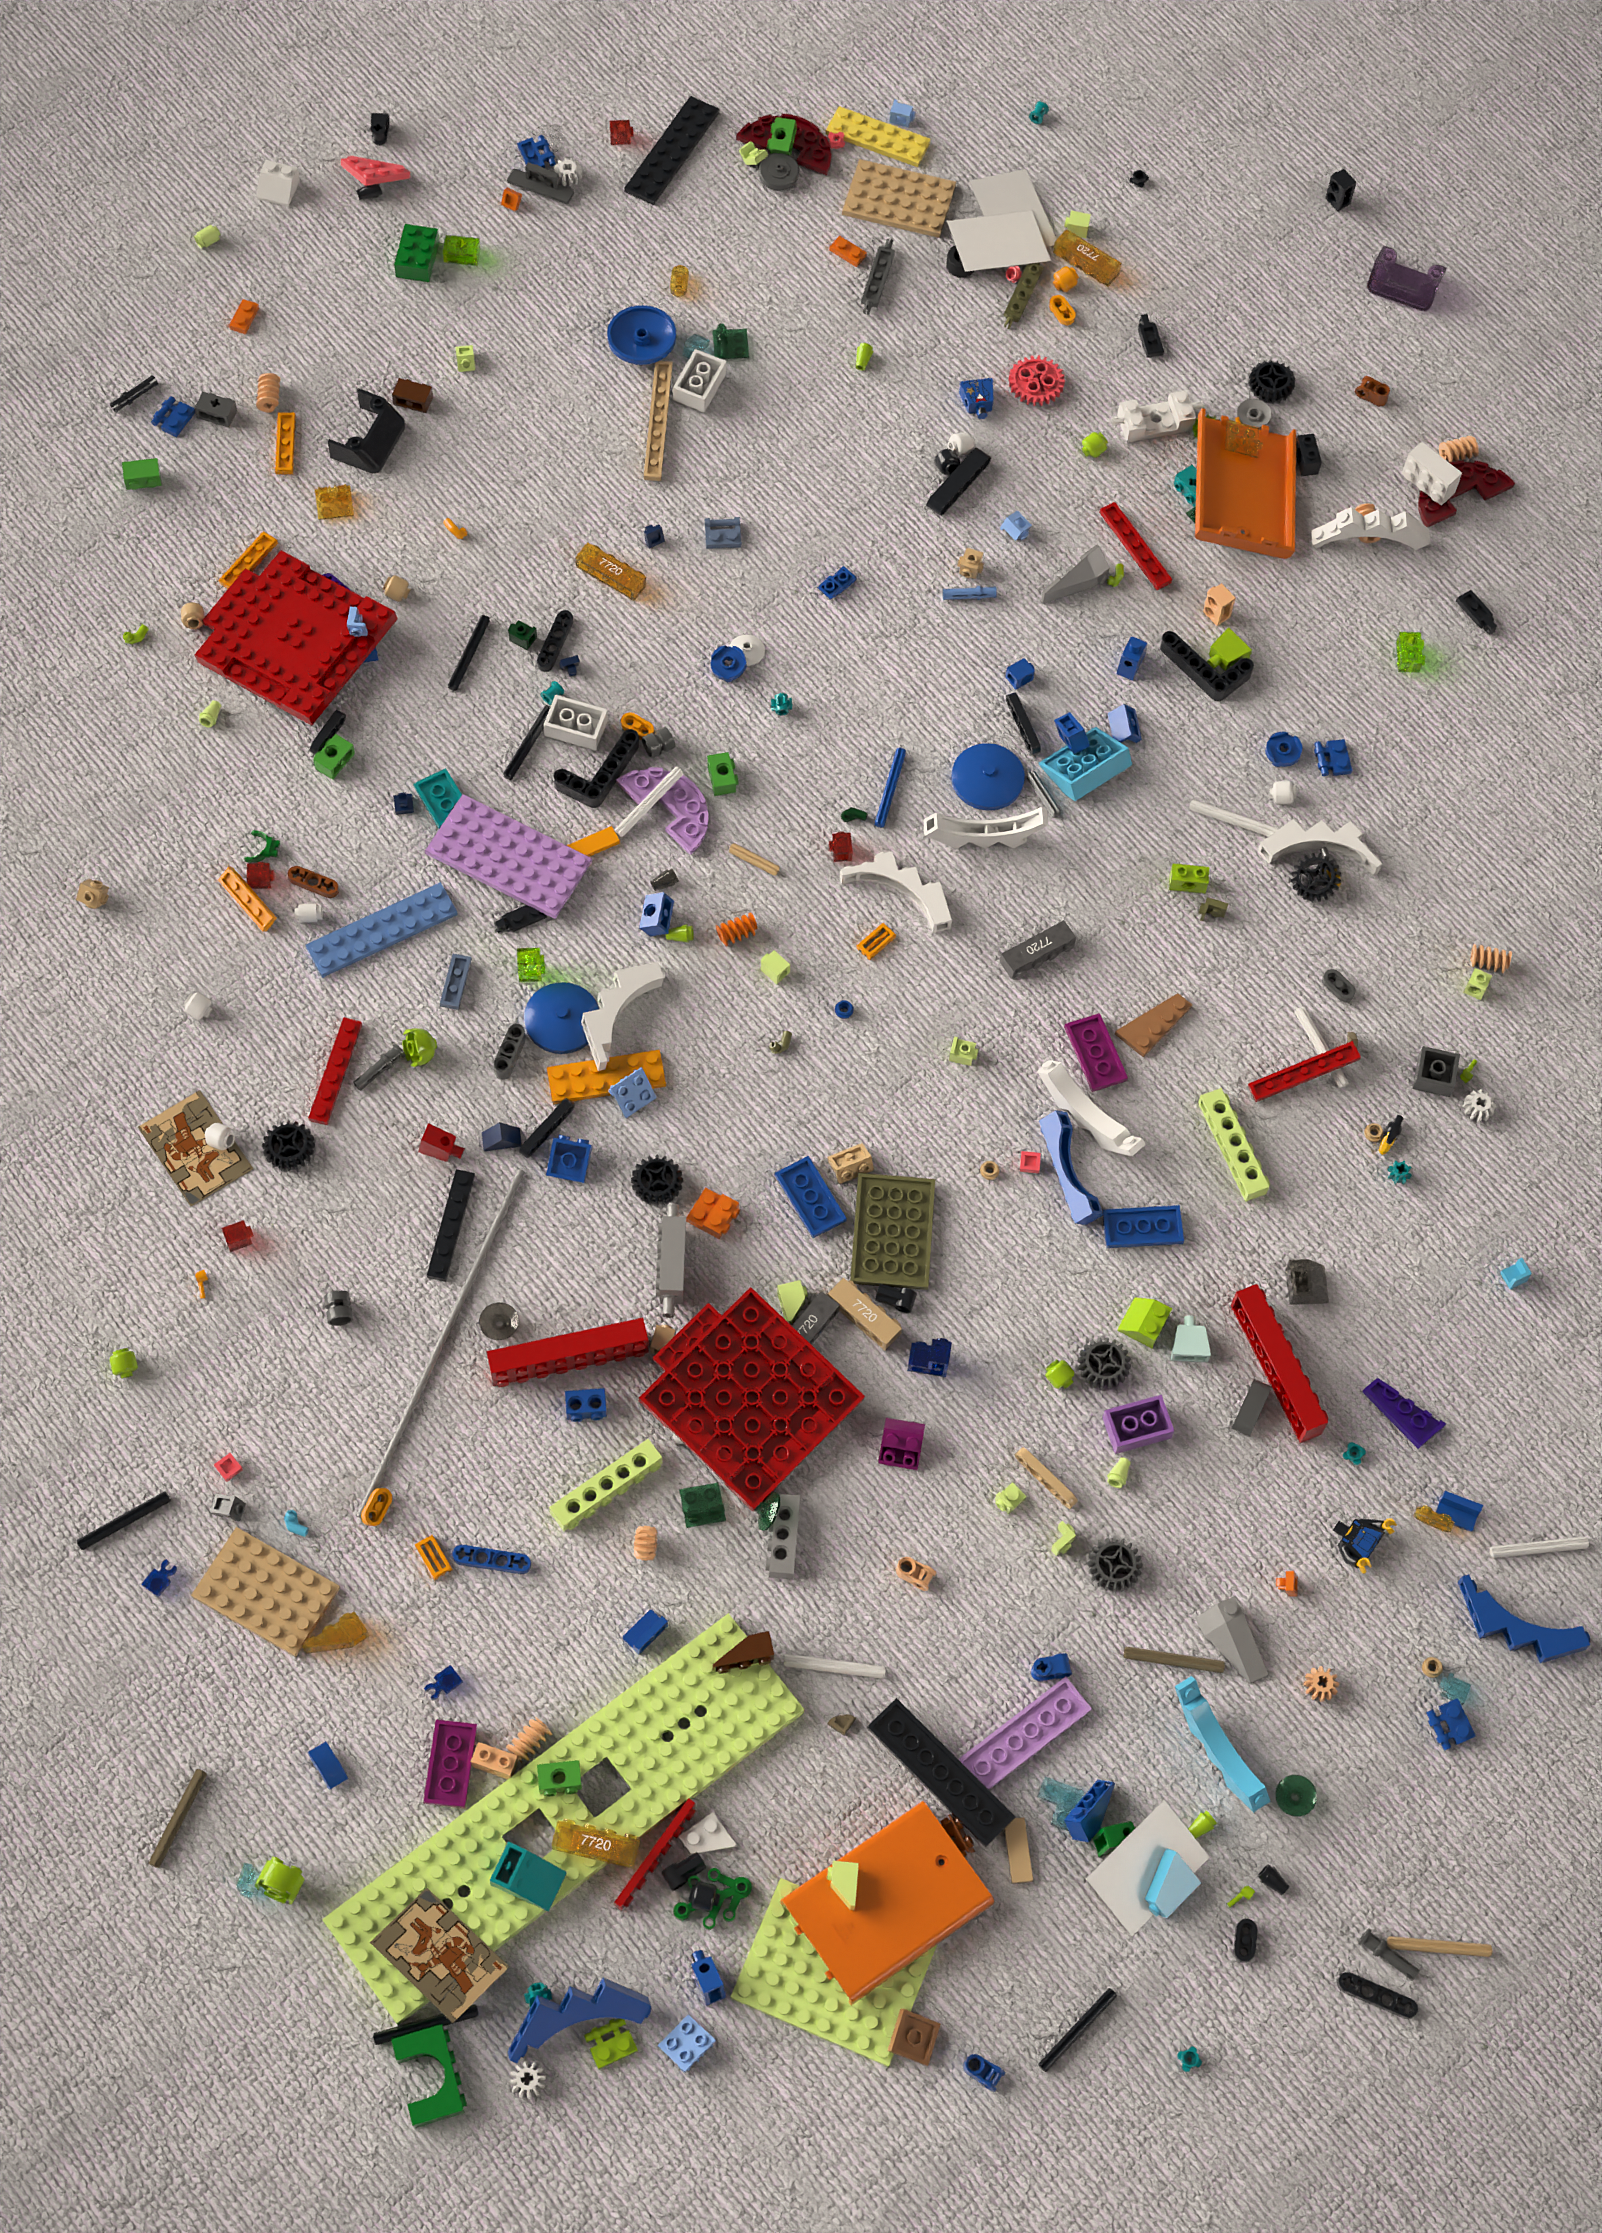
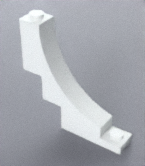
[581,962,665,1071]
[1038,1060,1146,1156]

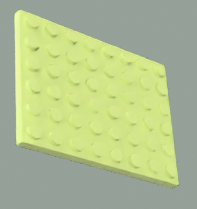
[730,1878,937,2067]

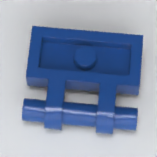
[517,135,556,168]
[151,396,196,438]
[1314,739,1352,776]
[1426,1698,1476,1751]

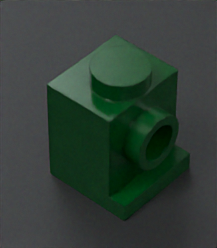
[508,620,537,650]

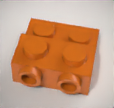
[686,1187,740,1239]

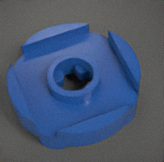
[710,645,747,682]
[1265,732,1302,767]

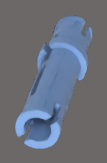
[943,586,997,600]

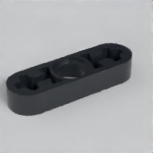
[310,710,346,754]

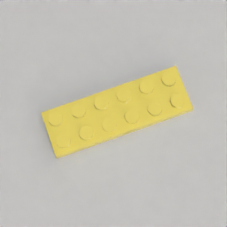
[826,106,931,167]

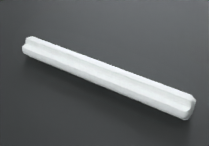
[615,767,684,837]
[1189,799,1278,836]
[1295,1007,1348,1088]
[1490,1537,1589,1558]
[784,1654,886,1679]

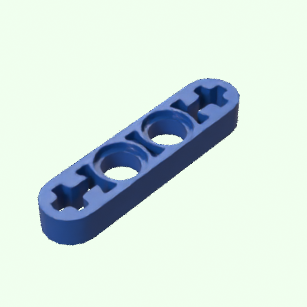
[452,1545,531,1574]

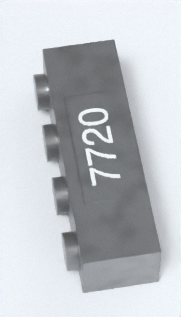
[1000,920,1076,979]
[790,1291,840,1345]

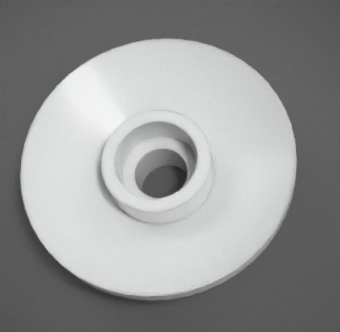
[730,635,765,666]

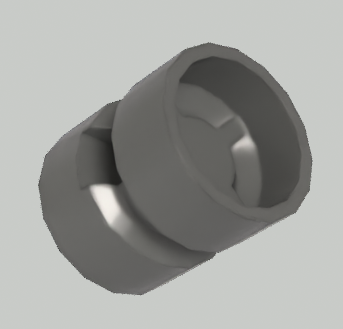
[642,726,675,758]
[324,1290,353,1326]

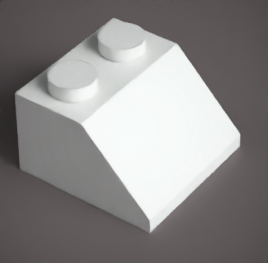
[256,160,300,207]

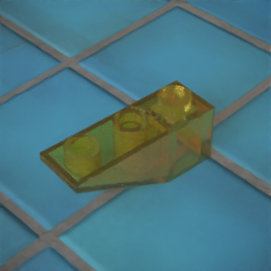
[302,1611,369,1654]

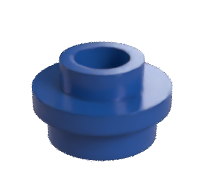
[835,1000,854,1019]

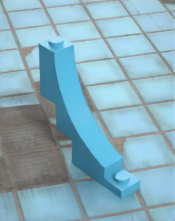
[1174,1676,1271,1813]

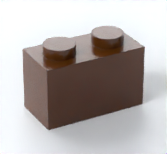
[392,378,433,413]

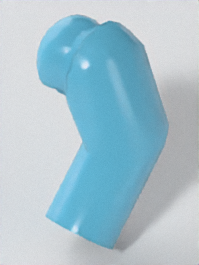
[284,1510,309,1537]

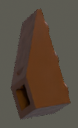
[713,1631,774,1674]

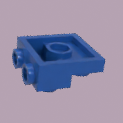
[546,1135,593,1183]

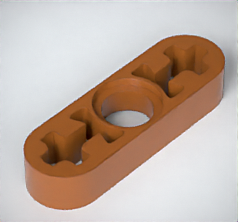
[288,866,339,898]

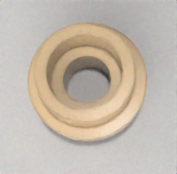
[1364,1123,1384,1142]
[980,1161,999,1180]
[1422,1657,1443,1678]

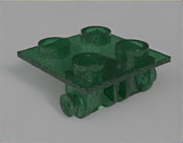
[712,323,749,359]
[679,1482,726,1528]

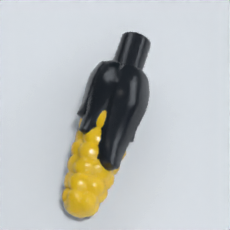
[1379,1115,1404,1155]

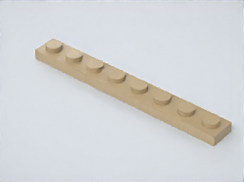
[644,361,673,481]

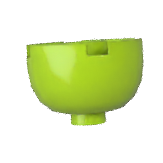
[402,1028,437,1067]

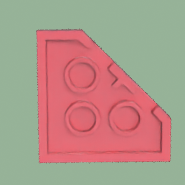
[341,156,410,186]

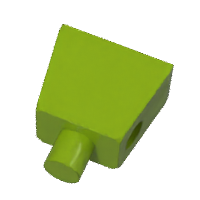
[1207,627,1252,671]

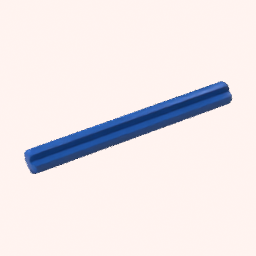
[875,747,906,828]

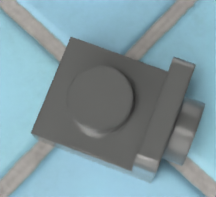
[210,1493,246,1522]

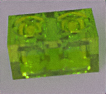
[1396,632,1425,673]

